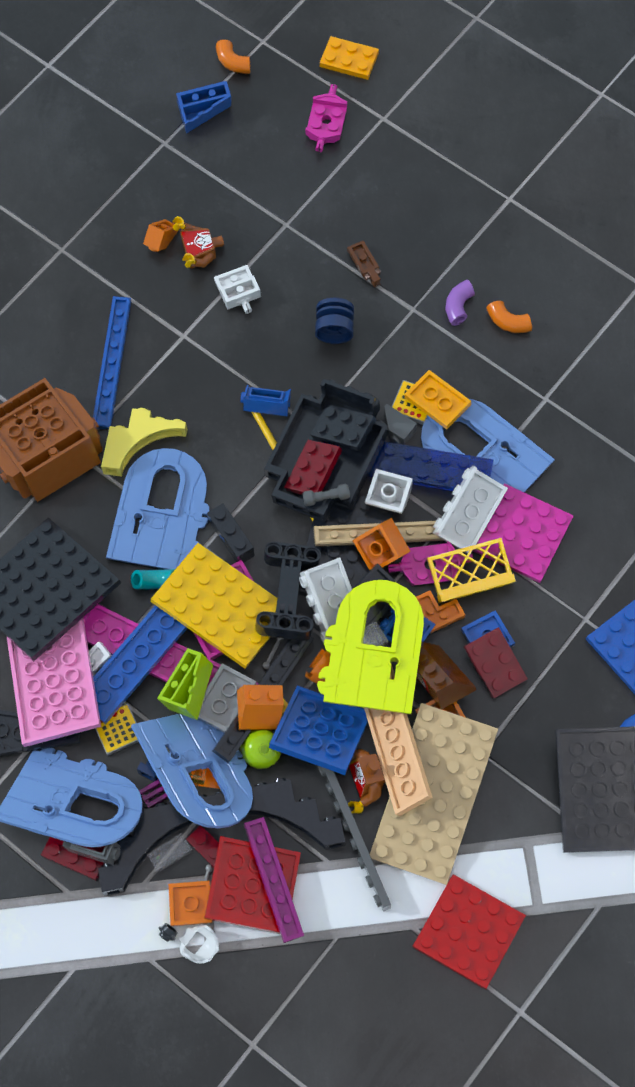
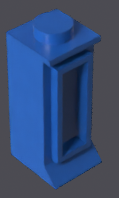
[241,385,291,416]

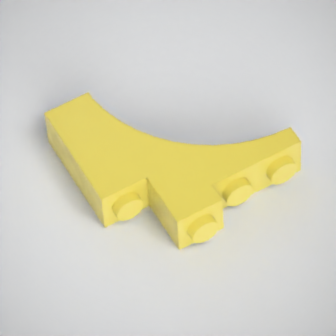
[101,408,188,477]

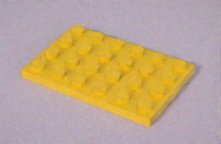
[151,543,277,669]

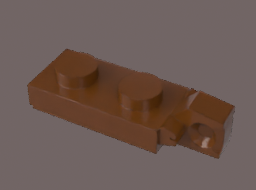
[347,240,381,288]

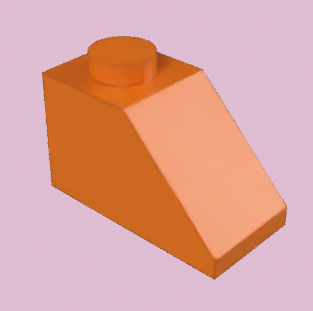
[143,219,178,252]

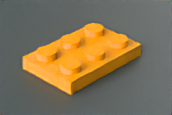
[320,36,379,80]
[404,370,471,429]

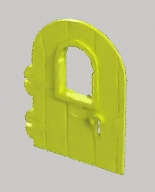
[317,580,424,714]

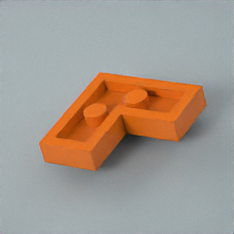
[416,590,465,634]

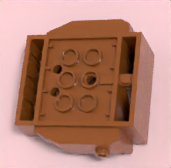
[0,378,103,502]

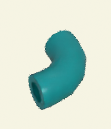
[131,569,175,589]

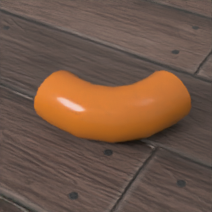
[216,40,251,74]
[487,301,532,333]

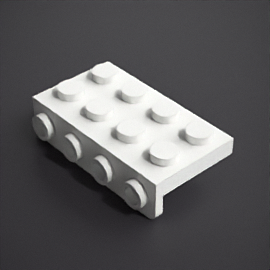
[433,466,508,554]
[299,558,352,643]

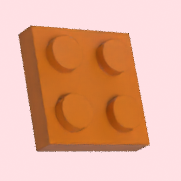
[168,881,213,926]

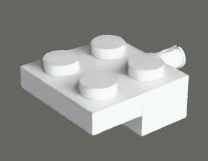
[214,265,261,314]

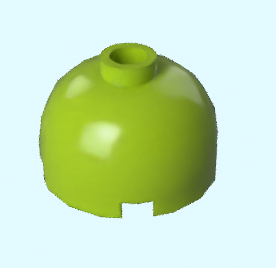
[241,730,281,769]

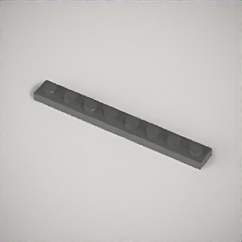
[317,766,391,912]

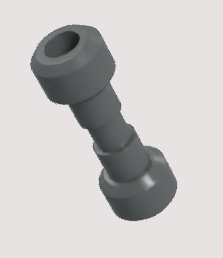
[303,483,350,506]

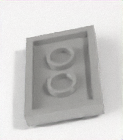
[198,663,257,732]

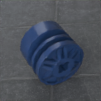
[315,298,354,344]

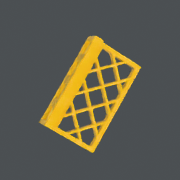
[427,538,516,604]

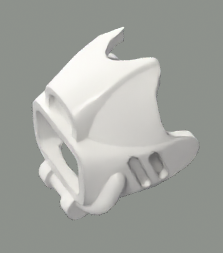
[178,925,219,964]

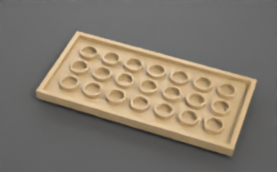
[370,703,498,885]

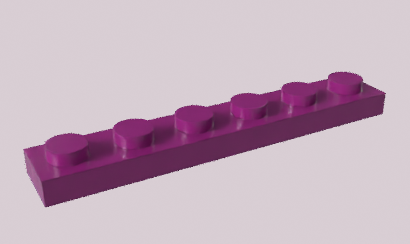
[244,817,304,943]

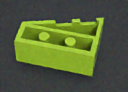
[157,648,213,720]

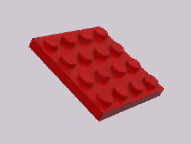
[204,836,301,934]
[413,874,526,990]

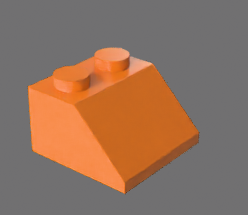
[352,518,411,570]
[237,685,284,730]

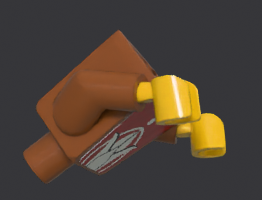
[172,216,224,269]
[348,749,385,814]

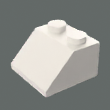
[365,469,412,514]

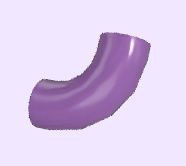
[445,280,475,326]

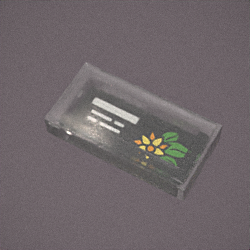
[147,833,192,873]

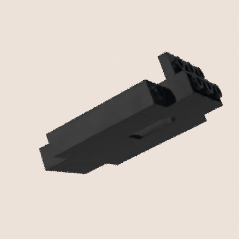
[264,379,389,522]

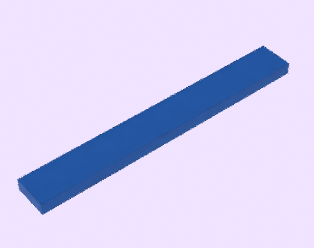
[93,296,131,430]

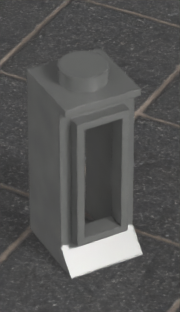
[62,841,121,865]

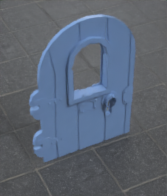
[421,399,555,493]
[106,448,210,569]
[131,714,253,828]
[0,748,143,847]

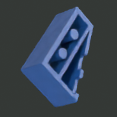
[176,81,232,133]

